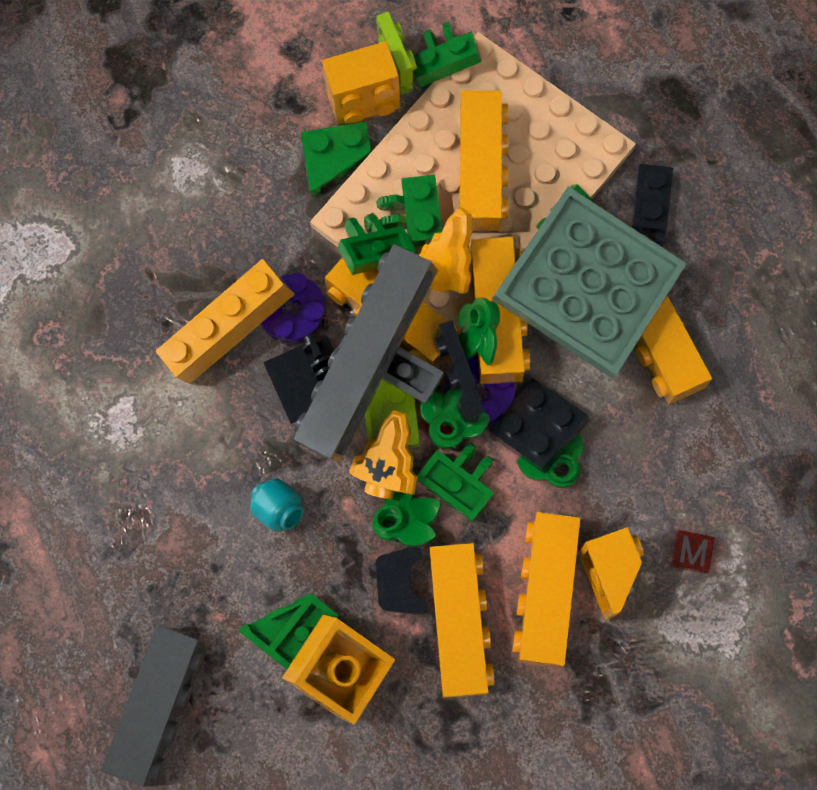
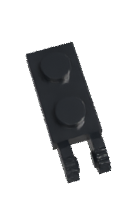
[631,164,673,248]
[433,320,484,424]

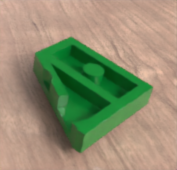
[301,122,371,196]
[238,593,340,670]

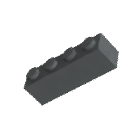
[100,625,206,787]

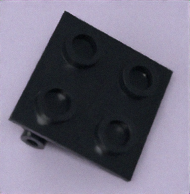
[263,333,334,424]

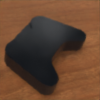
[375,546,427,615]

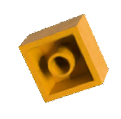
[321,41,401,126]
[282,615,395,725]

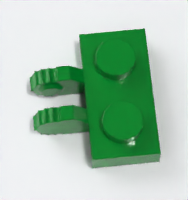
[414,21,482,87]
[376,174,442,246]
[338,213,417,275]
[417,442,494,523]

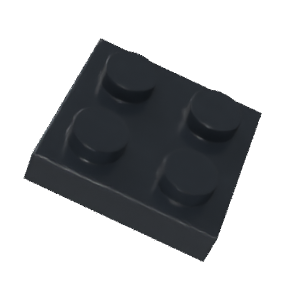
[488,379,589,474]

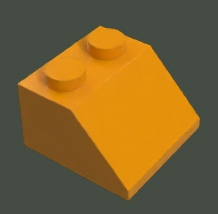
[578,527,644,622]

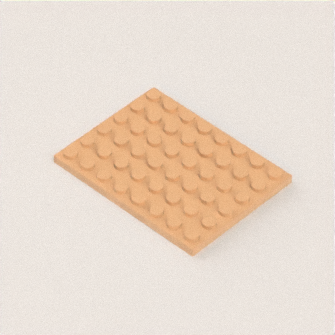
[310,32,636,335]

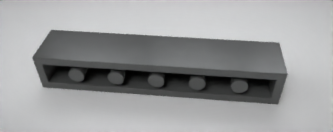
[293,244,438,462]

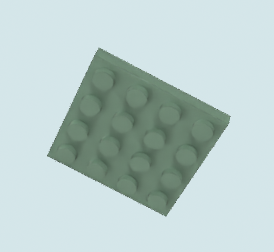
[492,186,687,379]

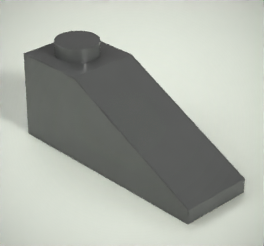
[337,335,445,404]

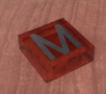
[671,530,715,574]

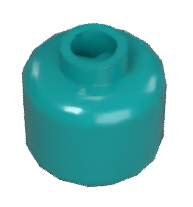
[250,478,304,532]

